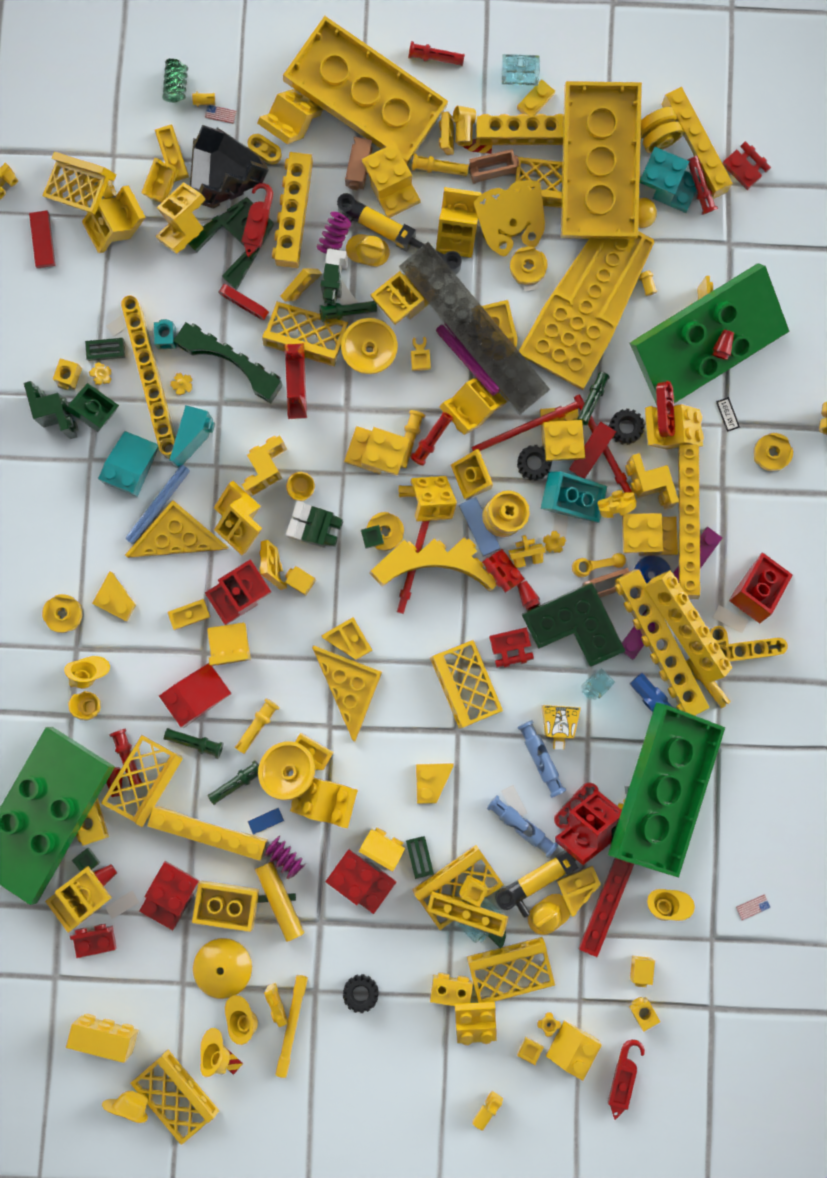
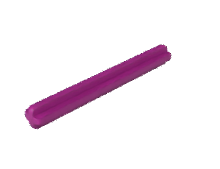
[436,324,500,396]

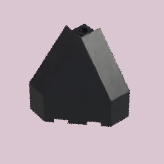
[190,125,269,209]

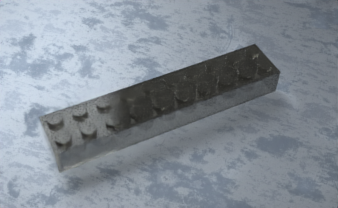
[399,242,550,416]

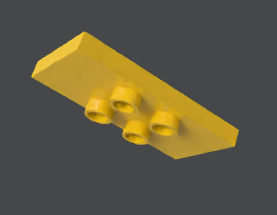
[283,15,448,164]
[561,81,642,240]

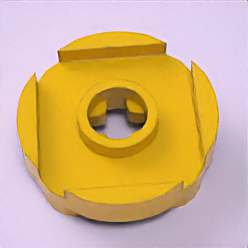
[510,246,548,285]
[754,433,793,471]
[597,490,637,518]
[367,512,404,551]
[42,594,82,633]

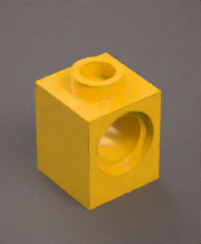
[53,358,82,390]
[285,566,316,596]
[459,875,489,907]
[630,955,655,988]
[629,997,661,1032]

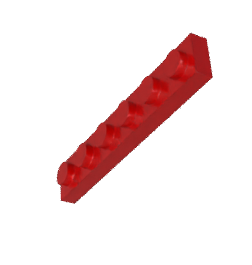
[578,857,634,957]

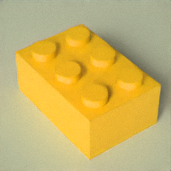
[192,880,260,932]
[66,1014,139,1063]

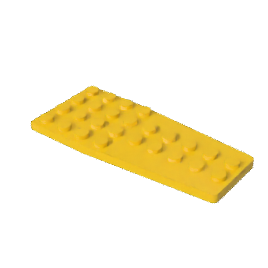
[517,231,654,390]

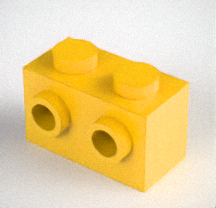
[430,972,473,1006]

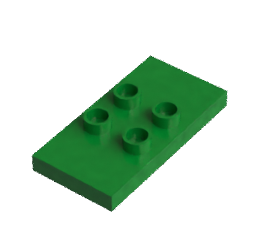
[629,263,790,405]
[608,702,726,878]
[0,727,115,905]

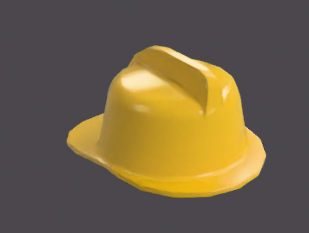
[346,234,390,267]
[64,656,110,689]
[647,889,695,921]
[528,894,570,935]
[225,995,258,1045]
[200,1028,230,1077]
[102,1091,148,1123]

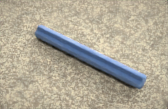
[126,465,190,544]

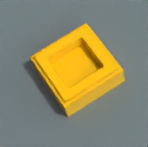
[517,1037,544,1065]

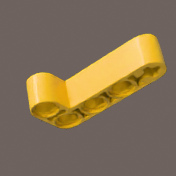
[709,626,788,662]

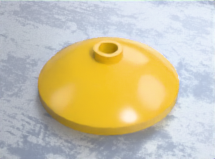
[341,318,398,374]
[258,741,315,800]
[193,938,252,999]

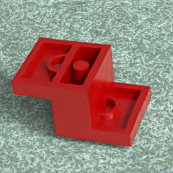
[205,559,272,625]
[555,790,622,865]
[325,849,397,914]
[139,861,200,931]

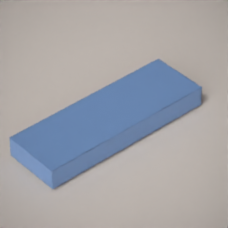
[459,497,500,557]

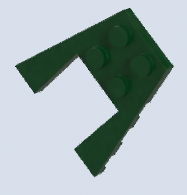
[188,197,274,290]

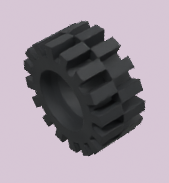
[609,408,645,445]
[517,445,552,481]
[343,974,379,1014]

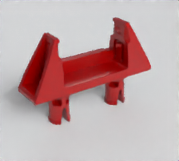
[285,343,307,419]

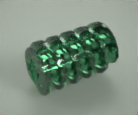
[162,58,188,103]

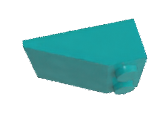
[169,405,215,468]
[98,431,159,497]
[540,471,608,523]

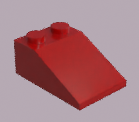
[729,552,793,624]
[159,663,232,728]

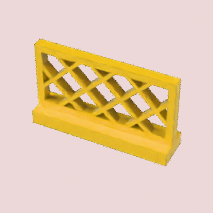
[42,152,117,214]
[514,157,562,208]
[262,301,348,367]
[430,640,503,729]
[101,735,183,827]
[412,845,504,930]
[467,937,555,1003]
[130,1049,219,1145]

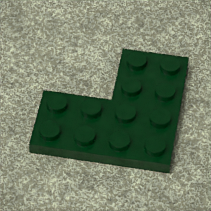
[522,582,625,667]

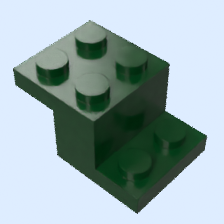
[23,381,79,439]

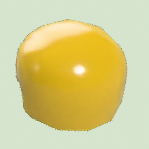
[638,197,657,228]
[286,471,315,501]
[68,691,101,721]

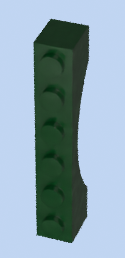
[173,322,283,404]

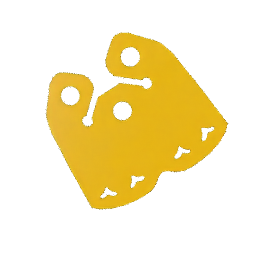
[473,180,545,256]

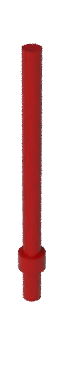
[574,394,633,493]
[471,401,579,451]
[397,521,430,614]

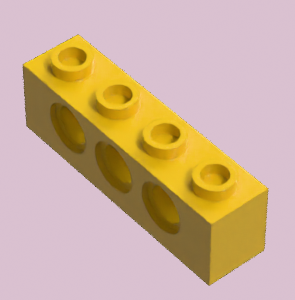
[76,798,109,846]

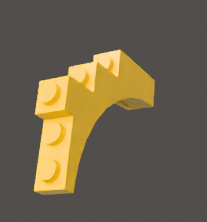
[369,537,497,592]

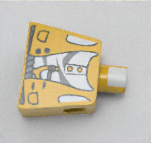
[542,705,581,750]

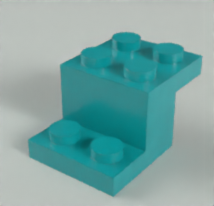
[639,147,700,213]

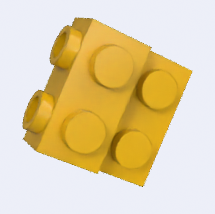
[455,1002,497,1045]

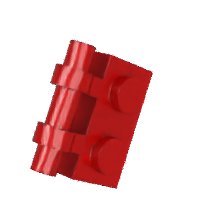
[722,141,771,190]
[482,549,525,593]
[489,627,534,668]

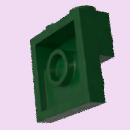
[66,383,119,432]

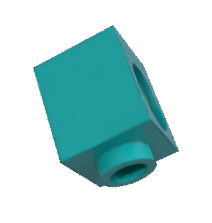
[154,319,177,350]

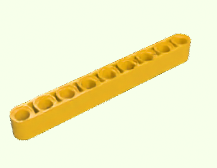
[121,295,176,459]

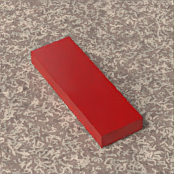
[29,210,56,268]
[569,421,616,479]

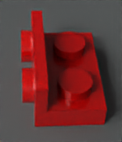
[70,923,117,958]

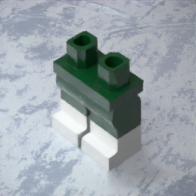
[320,249,348,306]
[286,500,343,548]

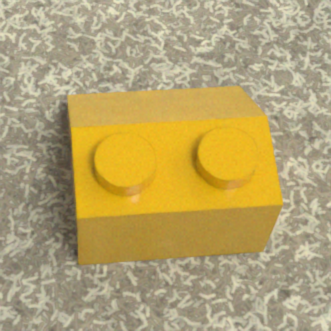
[358,827,405,872]
[546,1020,602,1081]

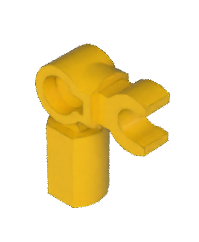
[472,1090,503,1131]

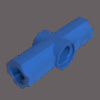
[629,673,673,712]

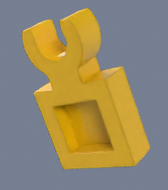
[411,337,431,371]

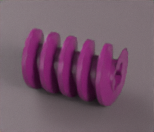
[316,211,351,254]
[264,835,307,879]

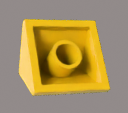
[451,449,493,499]

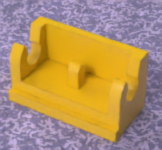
[141,158,179,203]

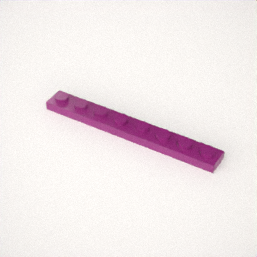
[622,526,723,660]

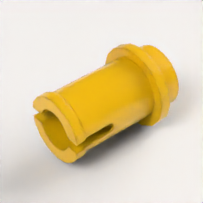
[192,91,215,107]
[639,270,657,296]
[398,485,416,497]

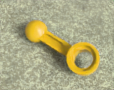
[572,553,626,577]

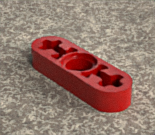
[218,284,269,321]
[656,381,675,438]
[554,782,599,829]

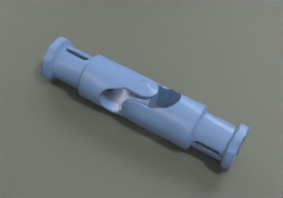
[517,720,566,798]
[486,795,559,858]

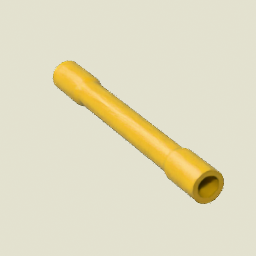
[275,975,308,1078]

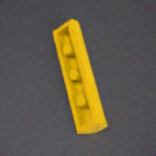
[255,862,305,942]
[426,892,509,937]

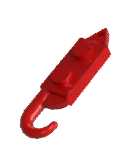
[241,183,273,257]
[607,1039,645,1120]

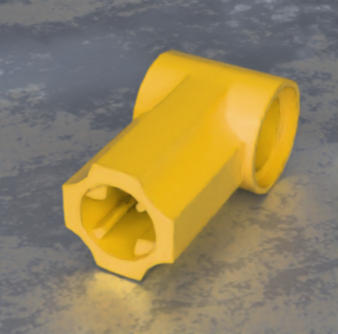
[452,105,476,146]

